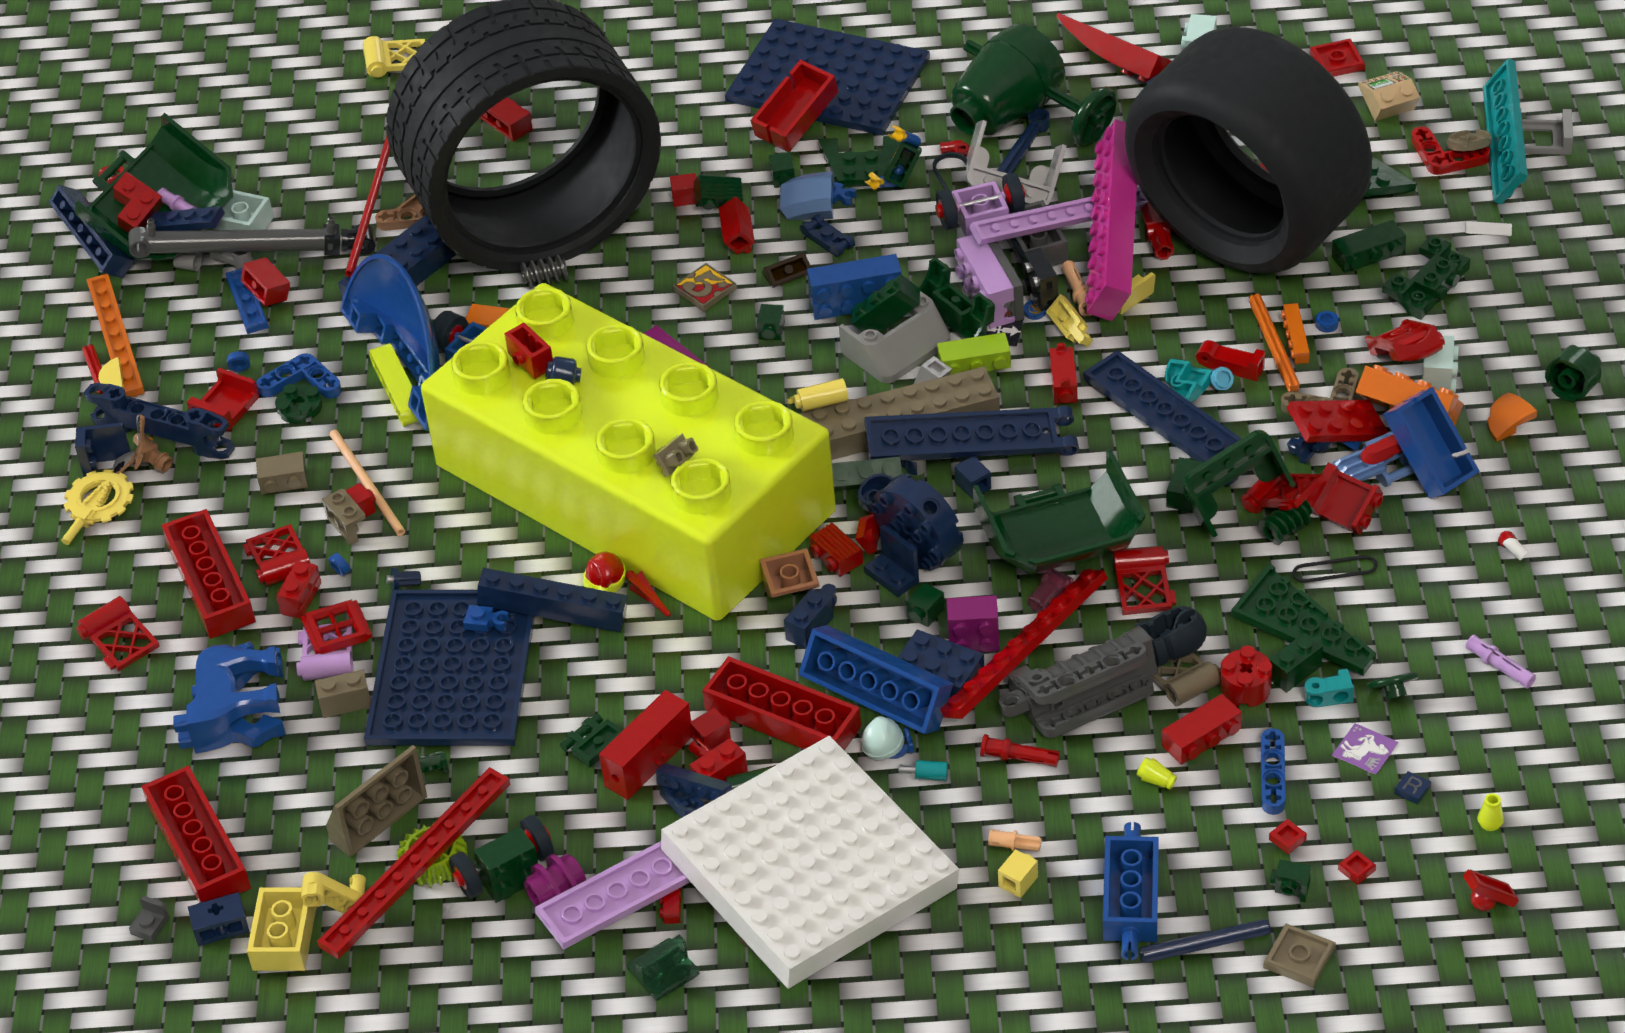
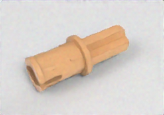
[988,829,1042,851]

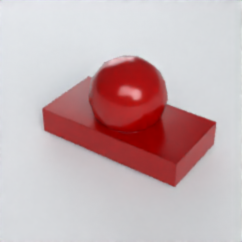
[1463,869,1519,911]

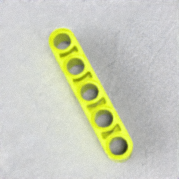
[368,343,419,427]

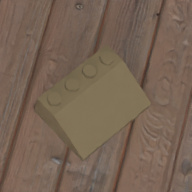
[326,745,427,857]

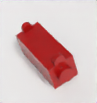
[719,196,755,255]
[1049,343,1078,404]

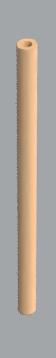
[330,430,405,536]

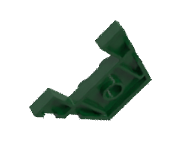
[818,136,900,187]

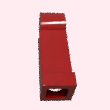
[1195,340,1265,382]

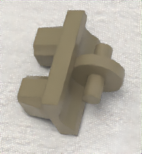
[653,434,698,477]

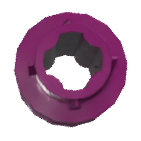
[524,853,586,907]

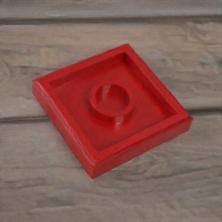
[1310,38,1365,77]

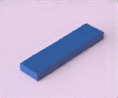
[225,268,269,334]

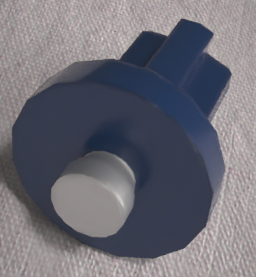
[386,567,421,590]

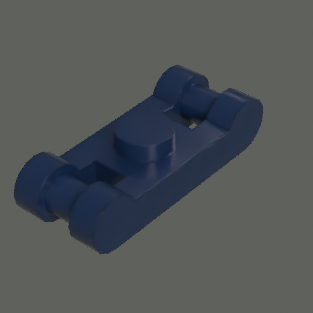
[800,214,855,257]

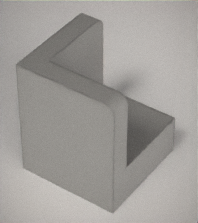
[914,356,952,384]

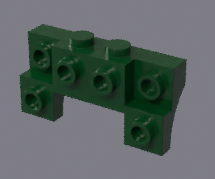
[1382,235,1470,320]
[919,257,995,339]

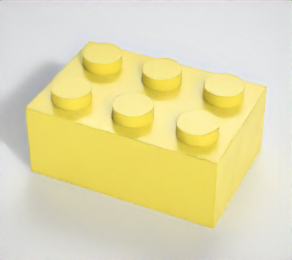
[247,887,317,971]

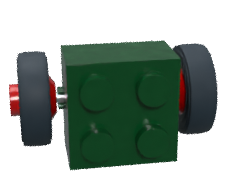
[449,815,554,903]

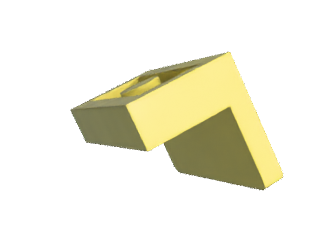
[1118,272,1156,314]

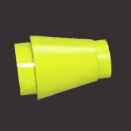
[1137,757,1177,790]
[1477,793,1504,831]

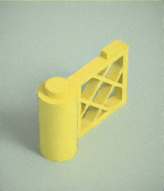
[363,36,425,78]
[786,378,848,412]

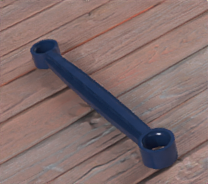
[997,108,1050,174]

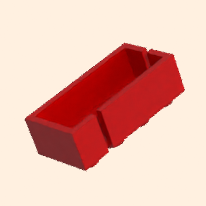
[750,59,839,152]

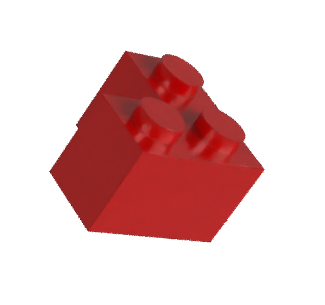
[113,172,162,233]

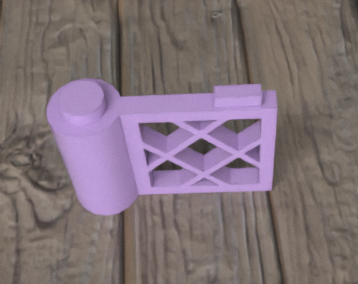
[296,623,354,681]

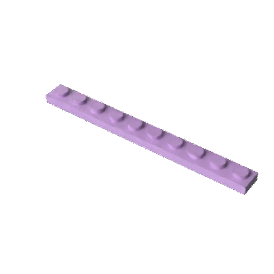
[969,187,1148,245]

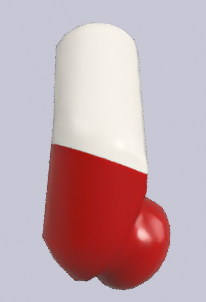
[1498,531,1529,561]

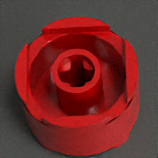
[1220,646,1272,707]

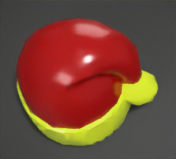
[583,551,626,593]

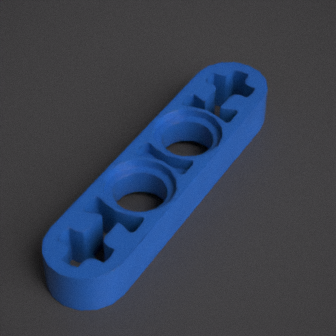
[1261,728,1286,815]

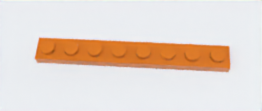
[86,274,145,397]

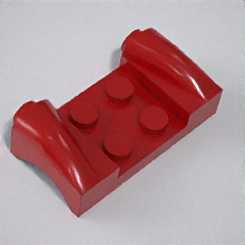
[1364,319,1445,362]

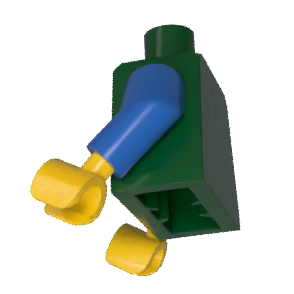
[865,125,922,190]

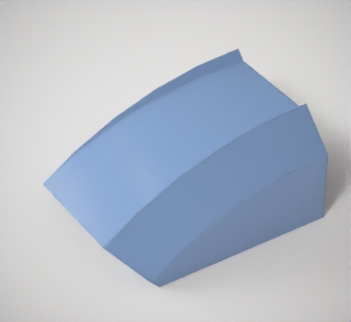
[780,172,834,220]

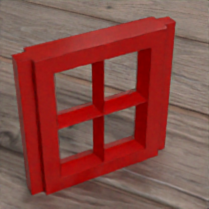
[300,599,373,654]

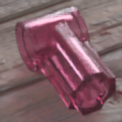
[1028,569,1073,613]

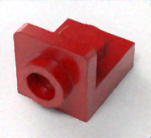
[855,514,880,554]

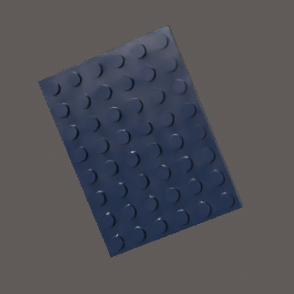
[725,19,930,136]
[364,590,535,746]

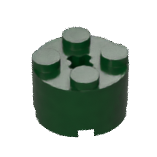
[1545,345,1601,402]

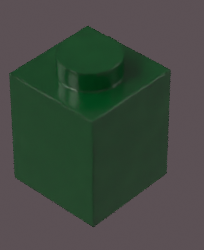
[769,152,795,188]
[757,304,785,340]
[907,582,945,627]

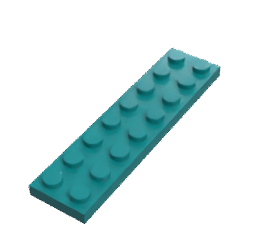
[1483,58,1528,204]

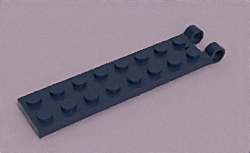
[1083,350,1252,487]
[864,406,1079,460]

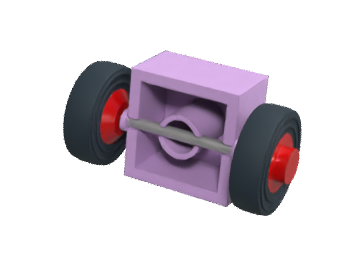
[935,173,1025,236]

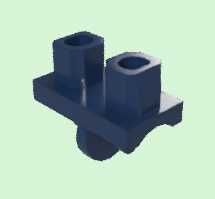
[1287,431,1331,464]

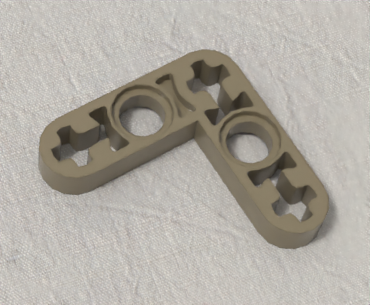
[1281,368,1359,415]

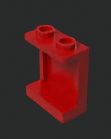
[186,368,260,432]
[1307,462,1383,535]

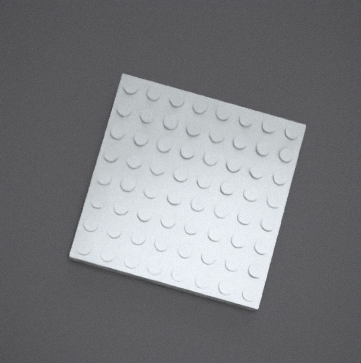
[661,736,959,989]

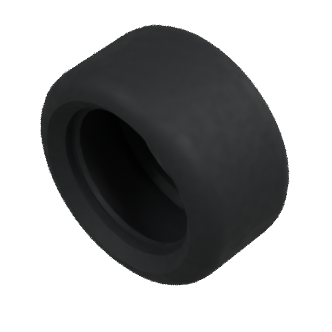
[1125,27,1372,273]

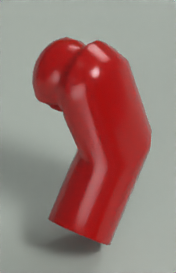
[939,140,970,156]

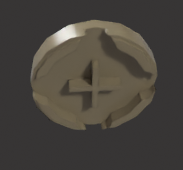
[1447,129,1491,151]

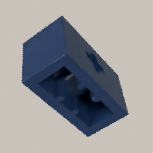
[188,892,250,946]

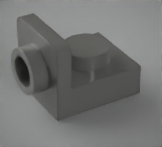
[129,896,170,942]

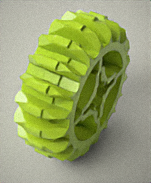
[397,822,468,888]

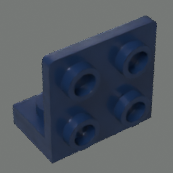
[75,423,131,477]
[864,525,919,597]

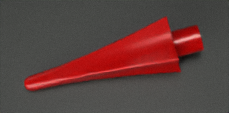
[625,570,671,617]

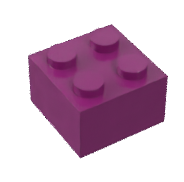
[947,595,1000,652]

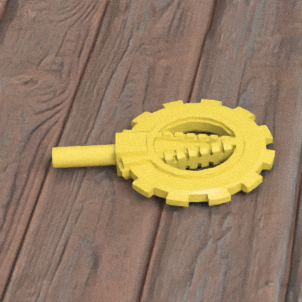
[61,469,134,545]

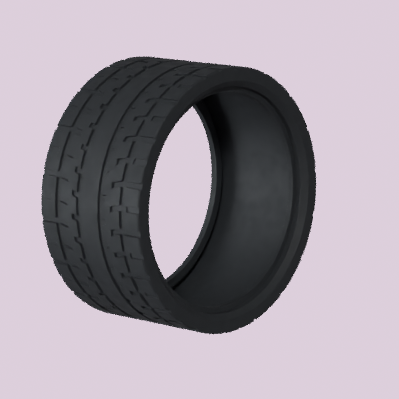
[386,0,661,271]

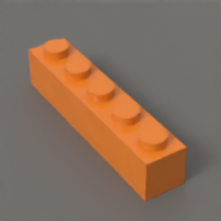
[1281,303,1310,364]

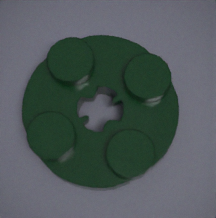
[275,384,322,424]

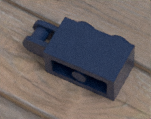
[784,584,837,649]

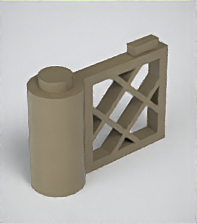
[1150,653,1221,706]

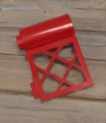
[1241,473,1325,514]
[243,524,310,587]
[1113,546,1176,615]
[76,596,160,672]

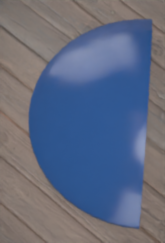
[340,254,440,431]

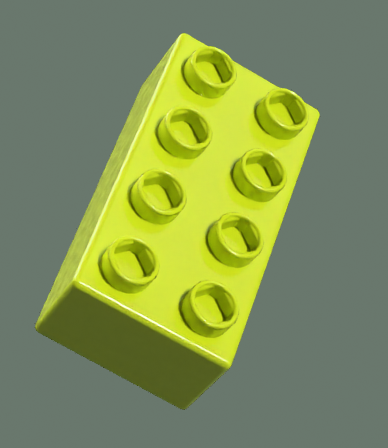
[421,283,836,621]

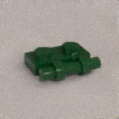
[560,714,623,768]

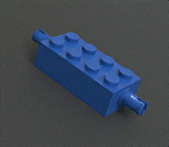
[1103,822,1159,960]

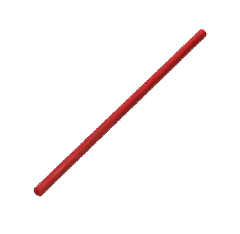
[345,135,391,277]

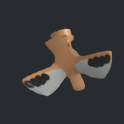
[112,414,173,474]

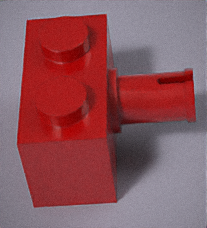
[688,738,748,781]

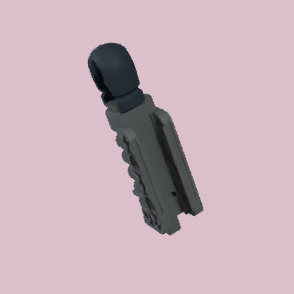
[999,606,1207,738]

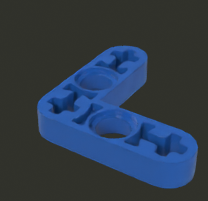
[256,353,342,399]

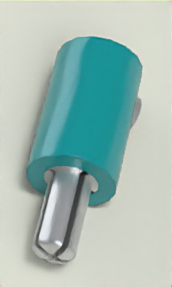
[898,760,948,781]

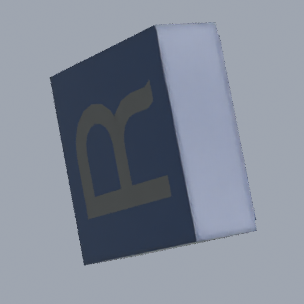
[1395,771,1431,805]

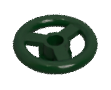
[1368,672,1418,699]

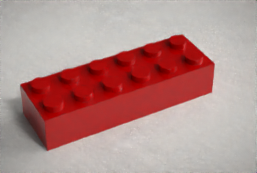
[161,509,256,639]
[702,656,861,751]
[141,765,251,903]

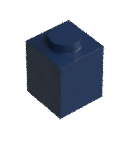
[954,456,992,499]

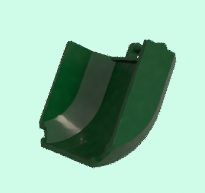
[75,113,233,260]
[973,449,1145,574]

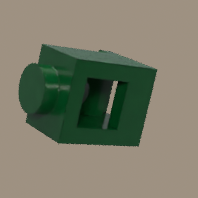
[1270,860,1311,902]

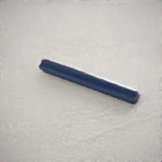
[1140,919,1271,963]

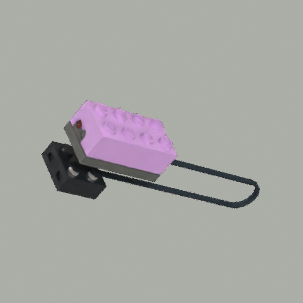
[932,152,1058,329]

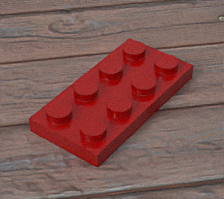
[1287,400,1389,443]

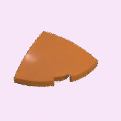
[1487,393,1537,442]

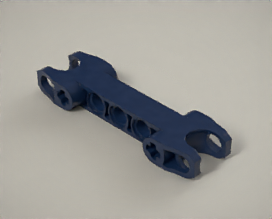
[84,383,235,459]

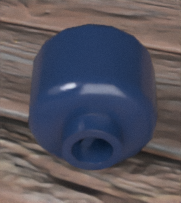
[545,356,581,385]

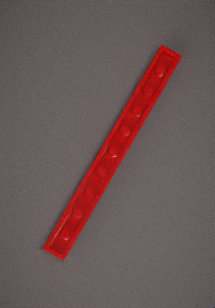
[940,569,1108,719]
[317,767,511,959]

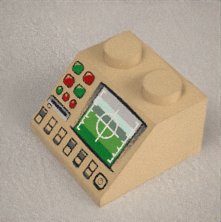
[1358,71,1420,121]

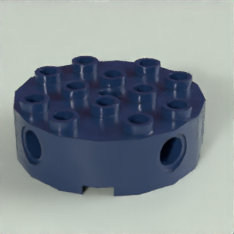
[871,474,964,571]

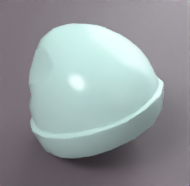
[861,716,905,760]

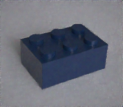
[898,629,984,698]

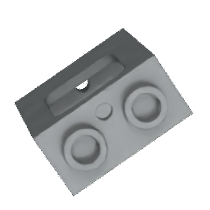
[1520,108,1573,155]

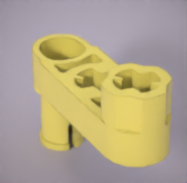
[301,872,366,914]

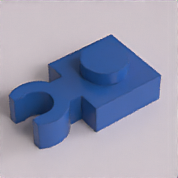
[833,182,856,206]
[463,605,510,632]

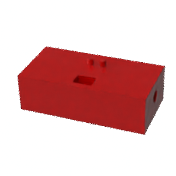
[599,690,692,800]

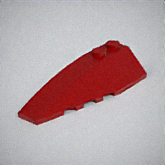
[1056,13,1172,82]

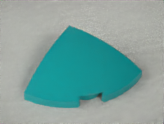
[1165,359,1213,402]

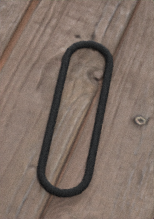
[1293,555,1378,583]

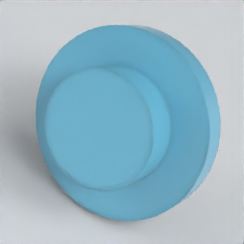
[1210,367,1234,391]

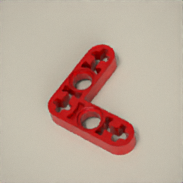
[1411,126,1490,175]

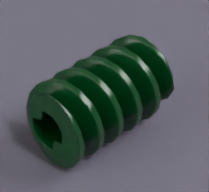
[1259,498,1312,545]

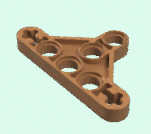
[375,194,426,231]

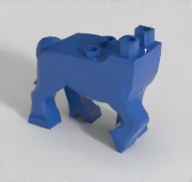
[173,642,286,754]

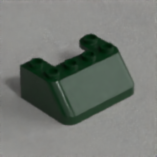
[1183,430,1296,537]

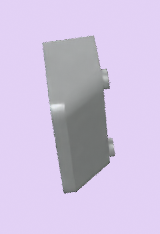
[966,120,1067,205]
[839,291,950,383]

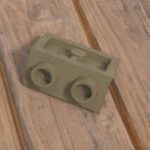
[322,489,366,545]

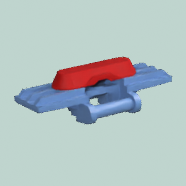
[1333,432,1415,487]

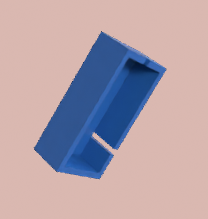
[807,254,902,320]
[1383,387,1480,499]

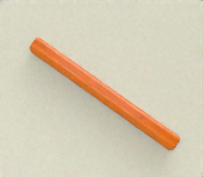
[1249,293,1300,392]

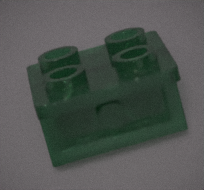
[627,934,700,1001]

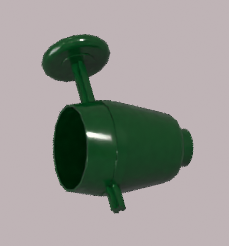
[950,23,1117,147]

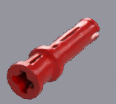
[980,734,1060,767]

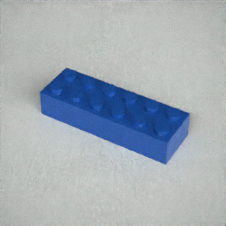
[798,625,954,734]

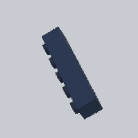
[656,763,732,801]

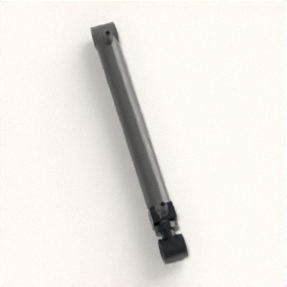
[128,216,376,258]

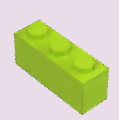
[937,332,1011,375]

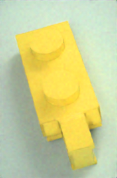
[1046,294,1093,348]

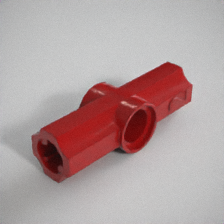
[1141,202,1174,260]

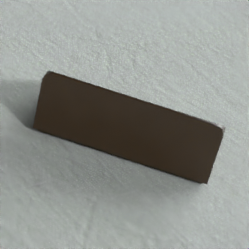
[762,252,811,288]

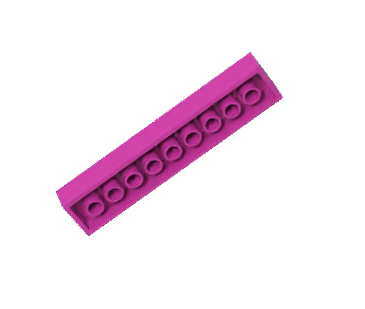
[1085,119,1137,321]

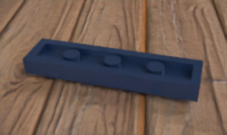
[145,206,225,231]

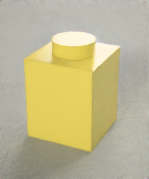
[998,849,1038,898]

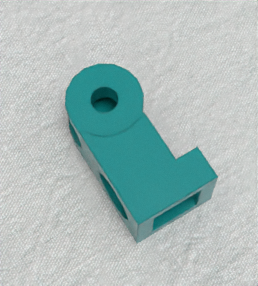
[1305,668,1354,707]

